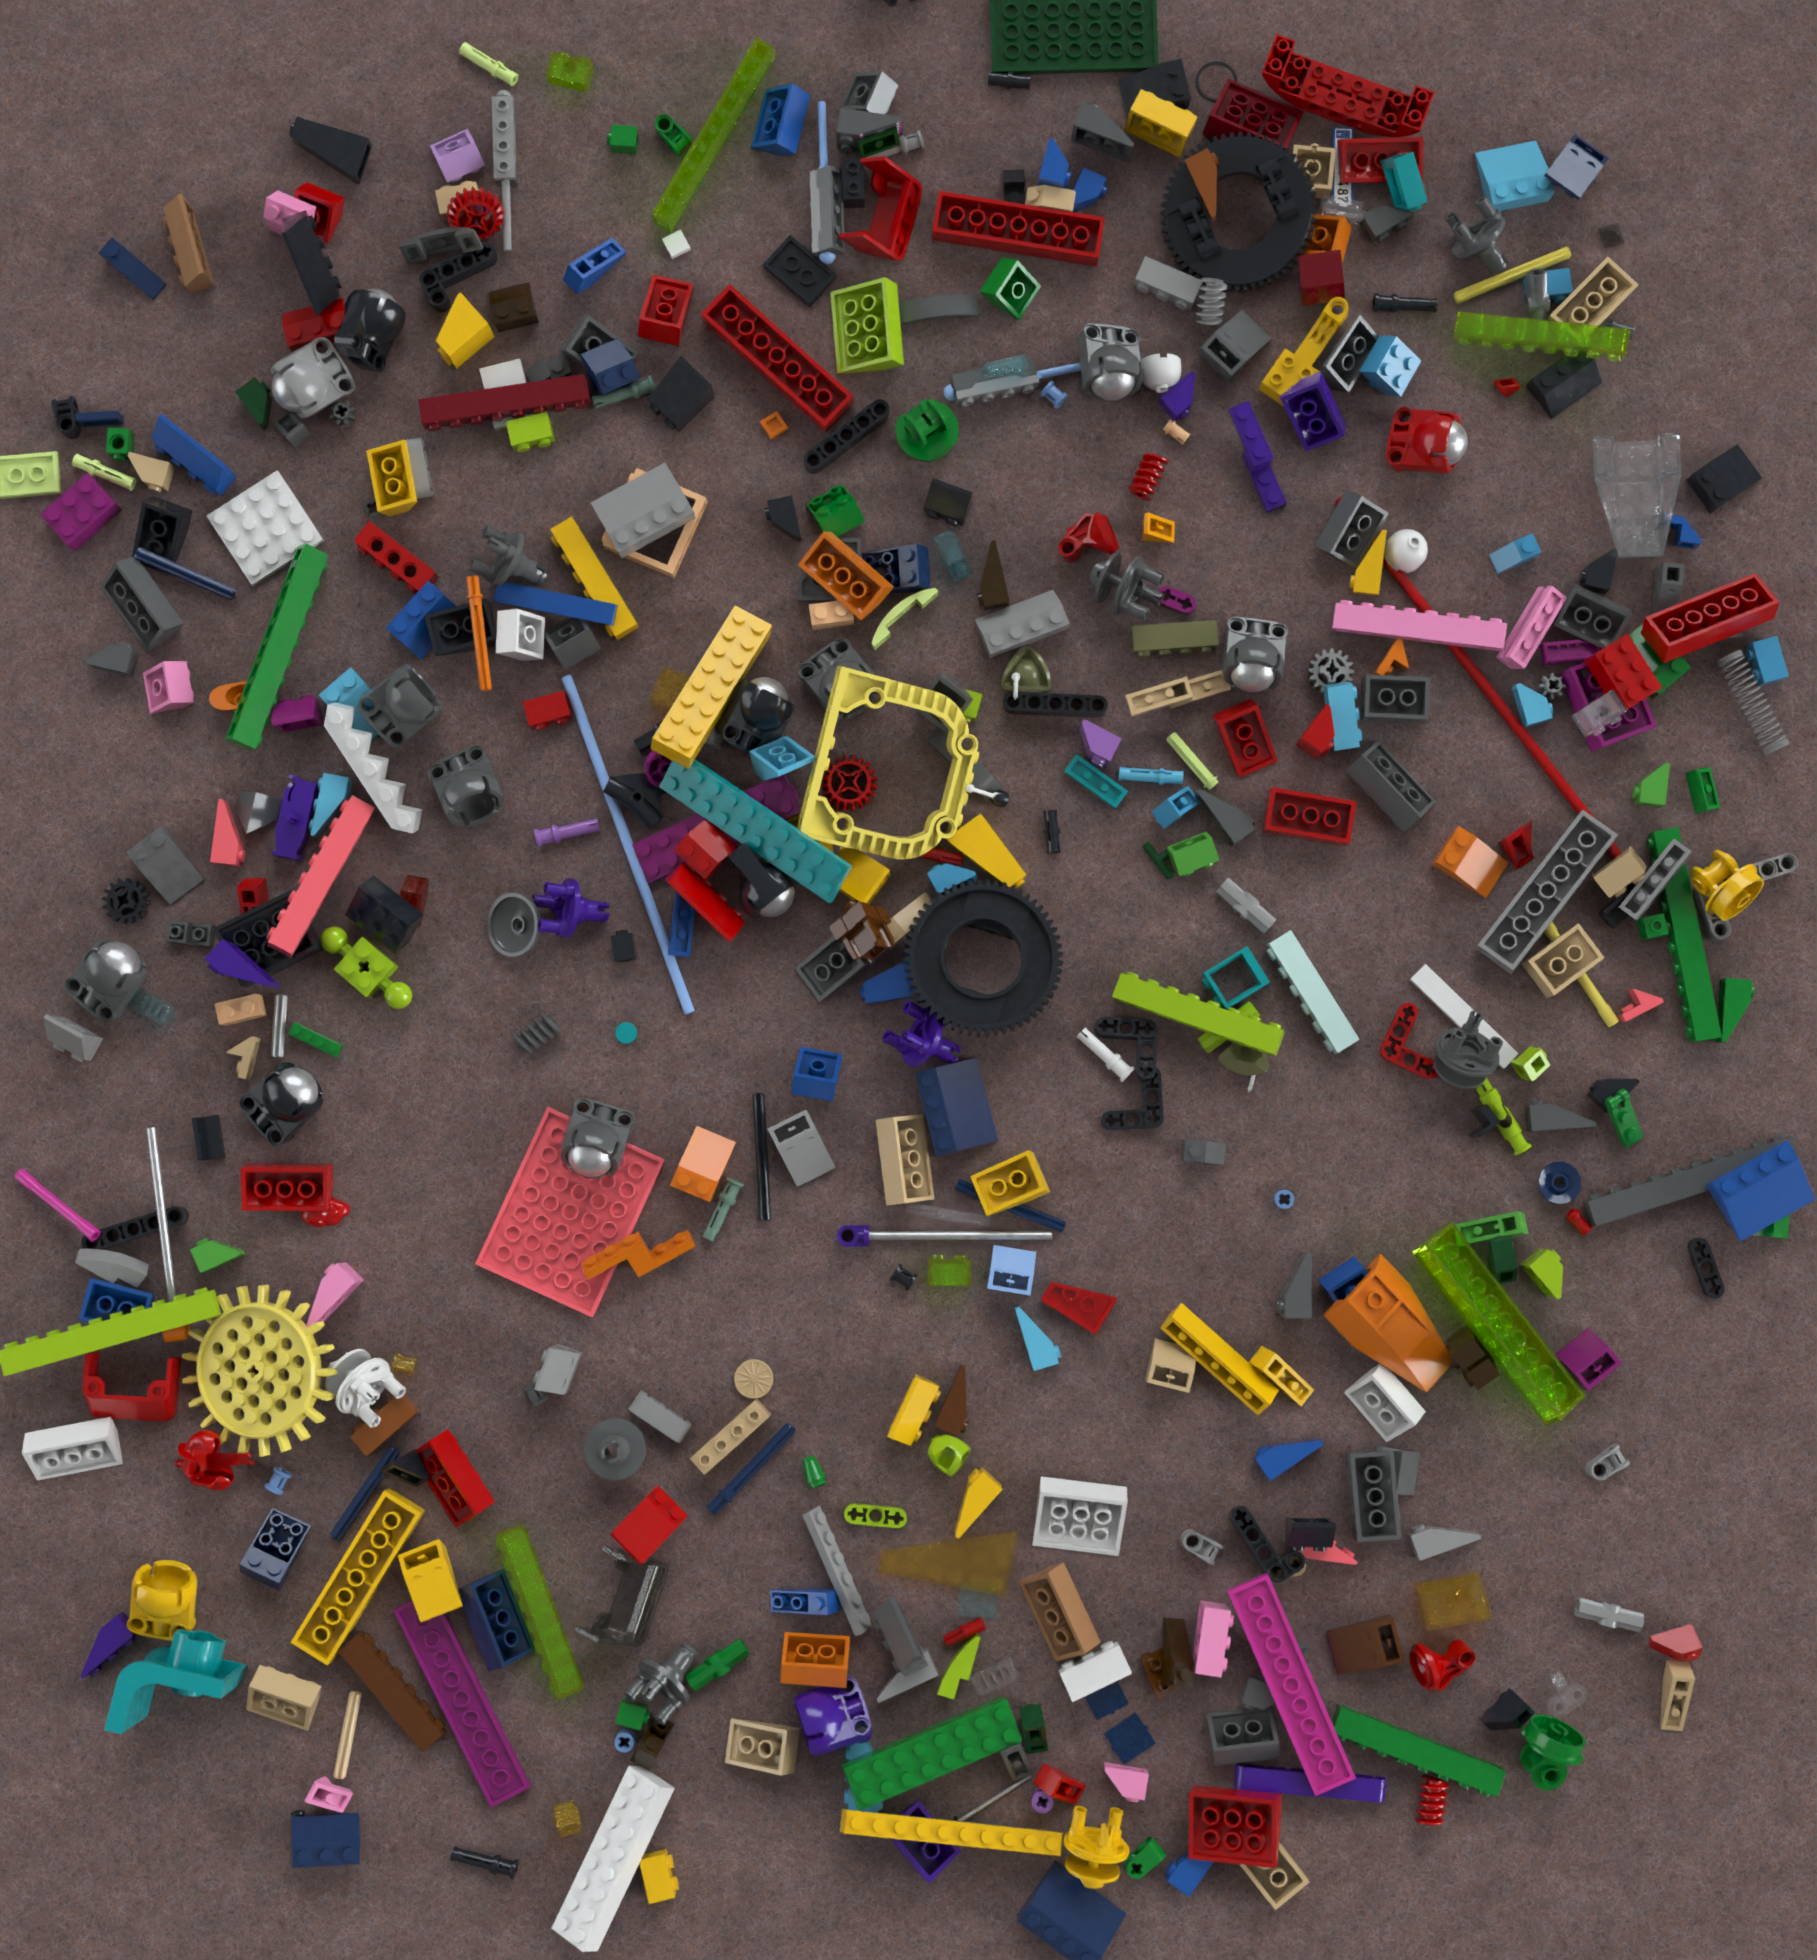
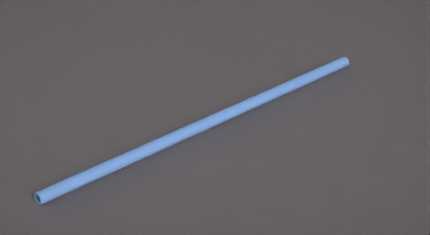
[561,675,695,1015]

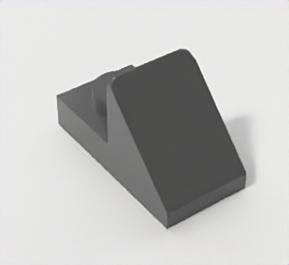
[526,353,572,382]
[1000,1742,1033,1782]

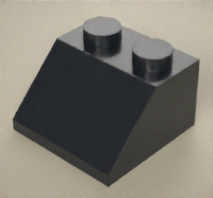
[924,478,973,527]
[1285,1518,1336,1551]

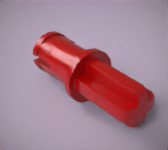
[920,847,963,866]
[943,1617,987,1647]

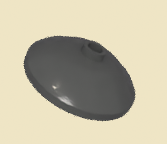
[487,893,540,957]

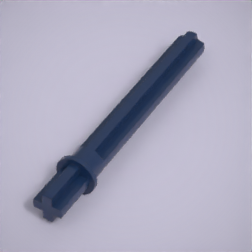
[955,1179,1066,1232]
[707,1423,796,1516]

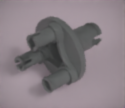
[1444,195,1508,274]
[468,525,548,587]
[584,1418,646,1480]
[624,1643,697,1725]

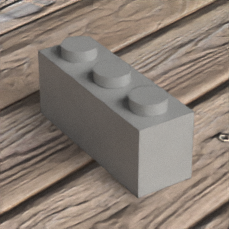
[1134,256,1203,310]

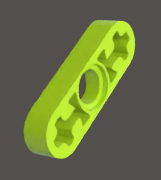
[844,1503,907,1528]

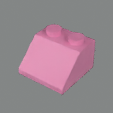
[263,191,316,235]
[143,661,194,714]

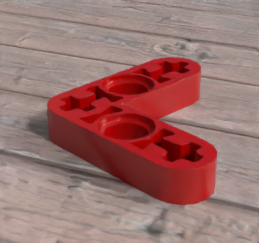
[1379,1003,1438,1079]

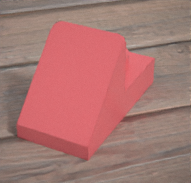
[1617,989,1664,1023]

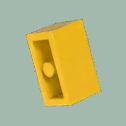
[640,1849,679,1904]

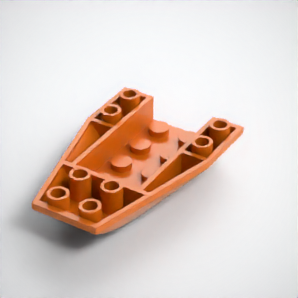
[1323,1254,1453,1393]

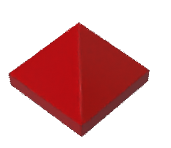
[1493,377,1520,398]

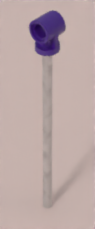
[837,1225,1052,1247]

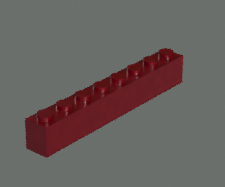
[418,374,592,431]

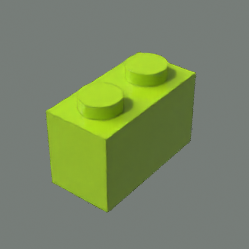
[506,412,555,452]

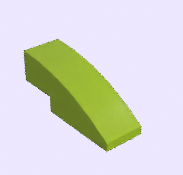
[937,1634,981,1699]

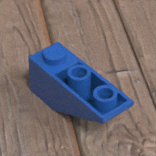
[770,1588,840,1615]

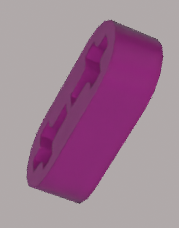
[1156,586,1196,615]

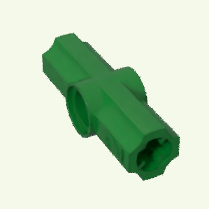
[685,1638,750,1691]

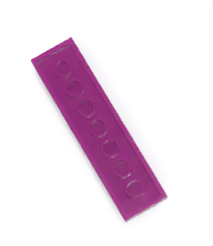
[632,774,801,884]

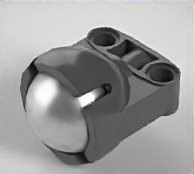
[1076,323,1143,401]
[1222,617,1288,694]
[64,938,147,1023]
[560,1098,634,1179]

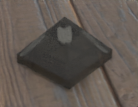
[1598,223,1625,249]

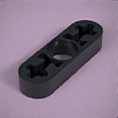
[1688,1238,1725,1299]

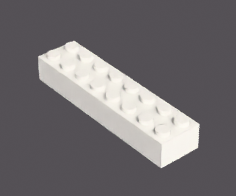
[552,1766,675,1952]

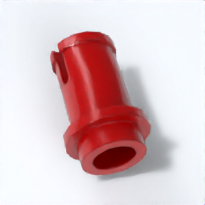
[1565,1208,1592,1236]

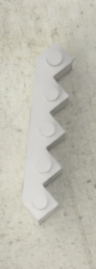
[324,702,423,833]

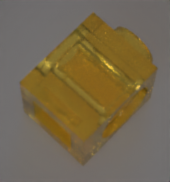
[552,1800,582,1838]

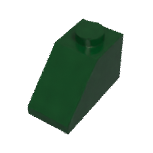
[235,377,272,430]
[1019,1704,1048,1754]

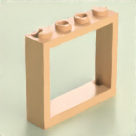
[602,468,708,578]

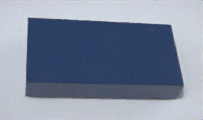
[75,411,124,427]

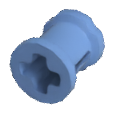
[1040,381,1068,409]
[264,1466,292,1495]
[614,1729,636,1753]

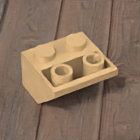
[1145,1338,1196,1393]

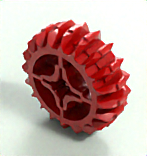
[446,186,504,241]
[821,754,878,812]

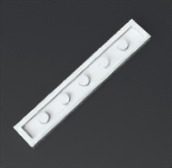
[1410,964,1519,1069]

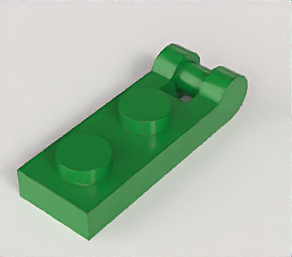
[1605,1088,1644,1148]

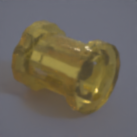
[391,1352,418,1377]

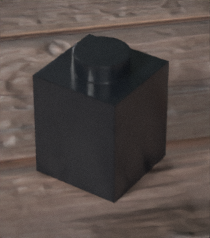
[611,930,637,963]

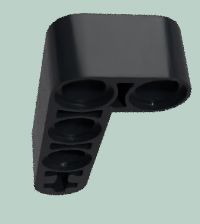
[419,242,498,313]
[1229,1506,1305,1583]

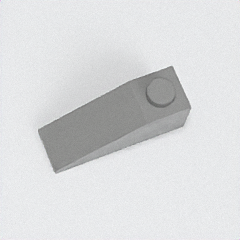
[1407,1524,1481,1561]
[877,1647,938,1703]

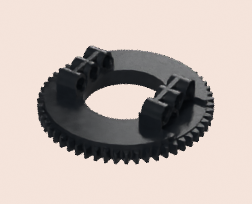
[1160,131,1317,293]
[903,879,1063,1037]

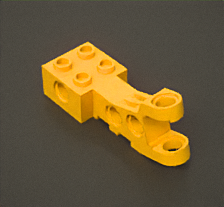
[1259,297,1348,406]

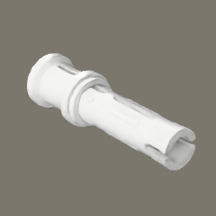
[1076,1027,1135,1082]

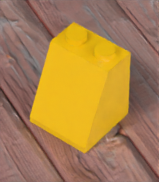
[436,292,495,369]
[836,847,890,905]

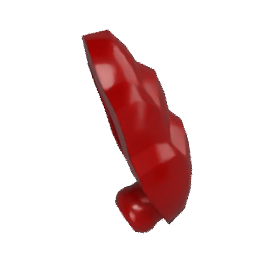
[301,1197,350,1228]

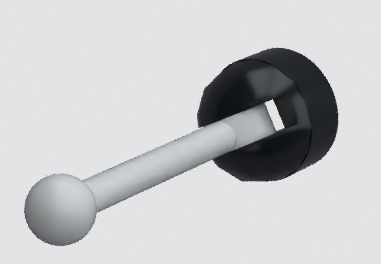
[966,784,1009,807]

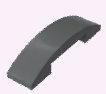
[399,227,483,264]
[899,294,980,325]
[928,729,1002,802]

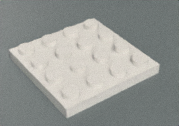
[207,470,324,586]

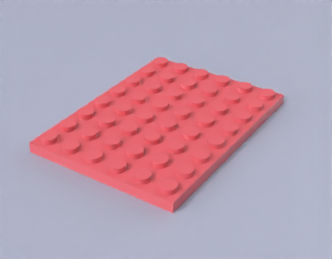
[475,1107,665,1318]

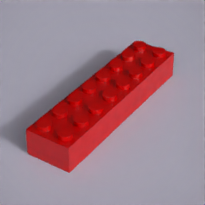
[932,191,1105,267]
[701,284,854,434]

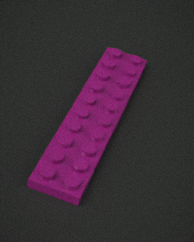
[393,1600,531,1808]

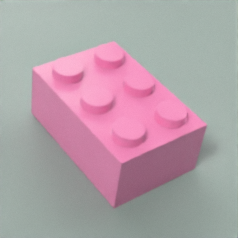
[1192,1600,1234,1677]

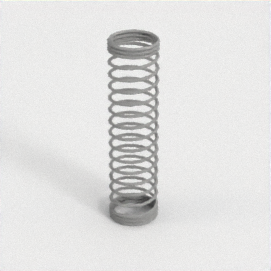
[1716,649,1790,756]

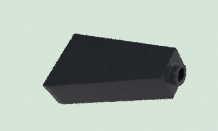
[290,117,372,184]

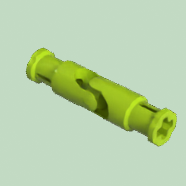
[1475,1077,1532,1156]

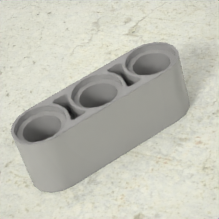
[406,437,433,499]
[628,1390,692,1443]

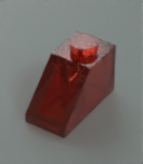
[400,874,429,927]

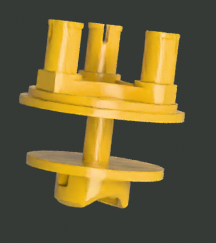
[1063,1806,1129,1889]

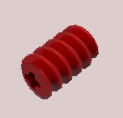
[1128,453,1169,501]
[1415,1775,1449,1826]

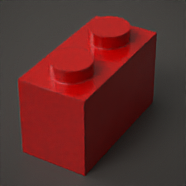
[522,691,572,731]

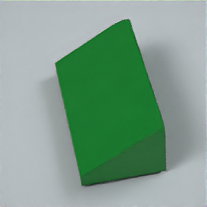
[1685,767,1720,814]

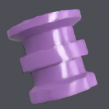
[1031,1787,1053,1813]

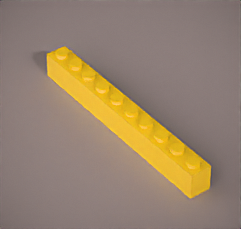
[840,1809,1062,1856]

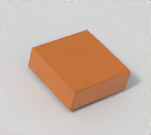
[759,411,789,440]

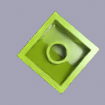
[1520,1248,1563,1300]

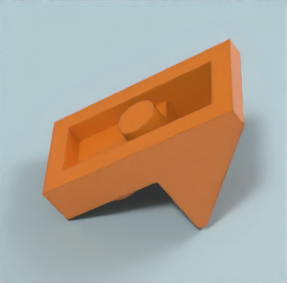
[1373,637,1409,675]

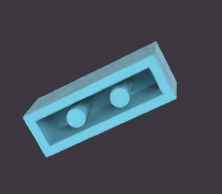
[1323,682,1362,751]

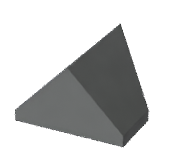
[236,791,282,834]

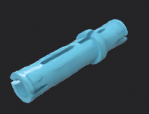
[1118,767,1183,785]

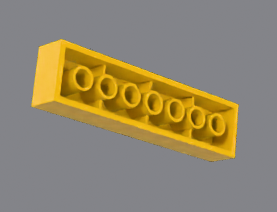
[651,606,772,769]
[290,1487,426,1666]

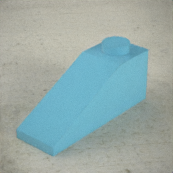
[1014,1306,1061,1371]

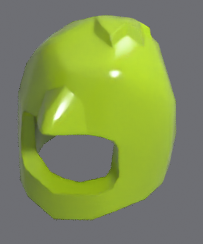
[928,1434,971,1477]

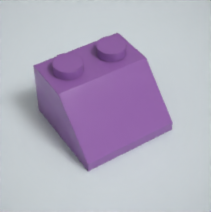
[1079,719,1122,768]

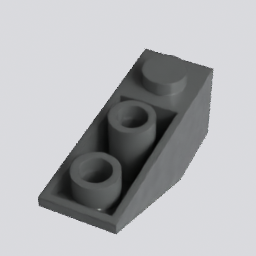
[1651,562,1684,614]

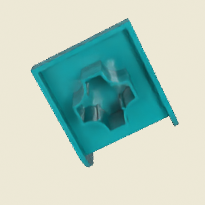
[104,1629,247,1734]

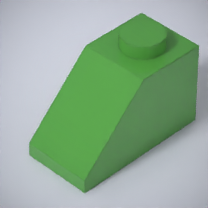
[1632,763,1670,808]
[190,1238,245,1273]

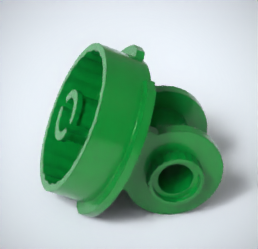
[896,398,959,462]
[1520,1714,1586,1790]

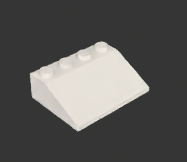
[1032,1477,1128,1556]

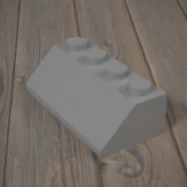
[974,590,1070,659]

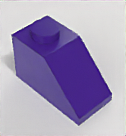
[1158,371,1195,421]

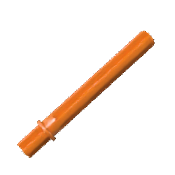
[466,576,492,691]

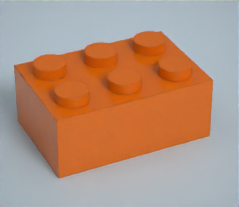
[780,1632,850,1688]

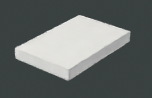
[479,358,533,430]

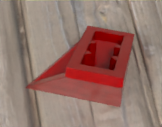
[1498,820,1534,869]

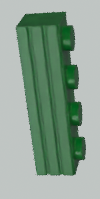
[288,1022,344,1058]

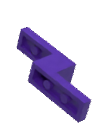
[1228,401,1287,513]

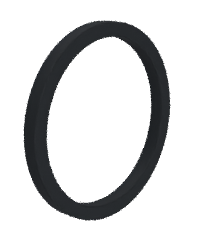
[1196,61,1237,102]

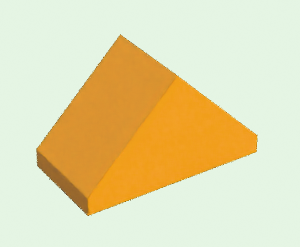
[1141,513,1175,543]

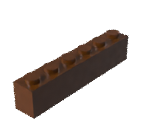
[338,1630,446,1753]

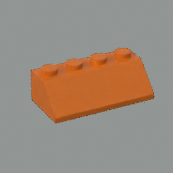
[798,532,894,620]

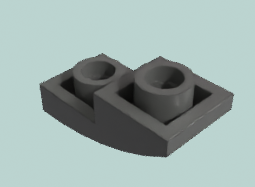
[166,921,216,947]

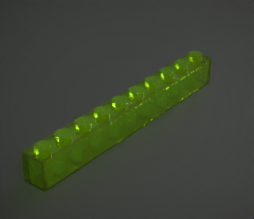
[651,37,775,234]

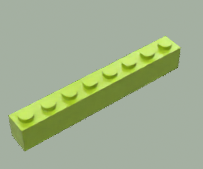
[1112,972,1285,1057]

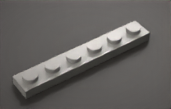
[802,1506,872,1636]

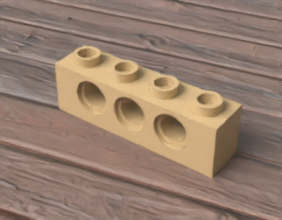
[690,1398,771,1475]

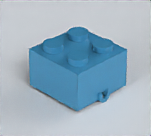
[1359,336,1421,397]

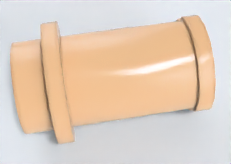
[1163,419,1190,445]

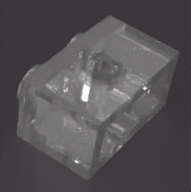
[1571,690,1627,737]

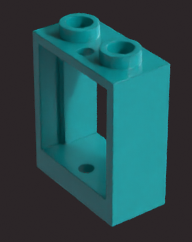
[1381,152,1428,212]
[1201,946,1270,1010]

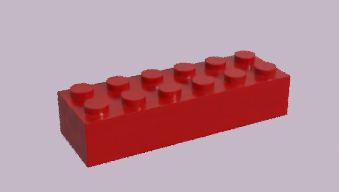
[1640,573,1780,663]

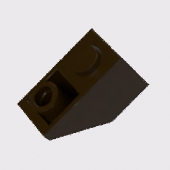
[630,1717,675,1771]

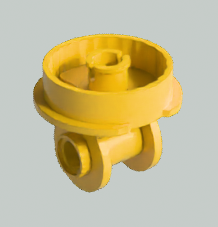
[1690,850,1764,921]

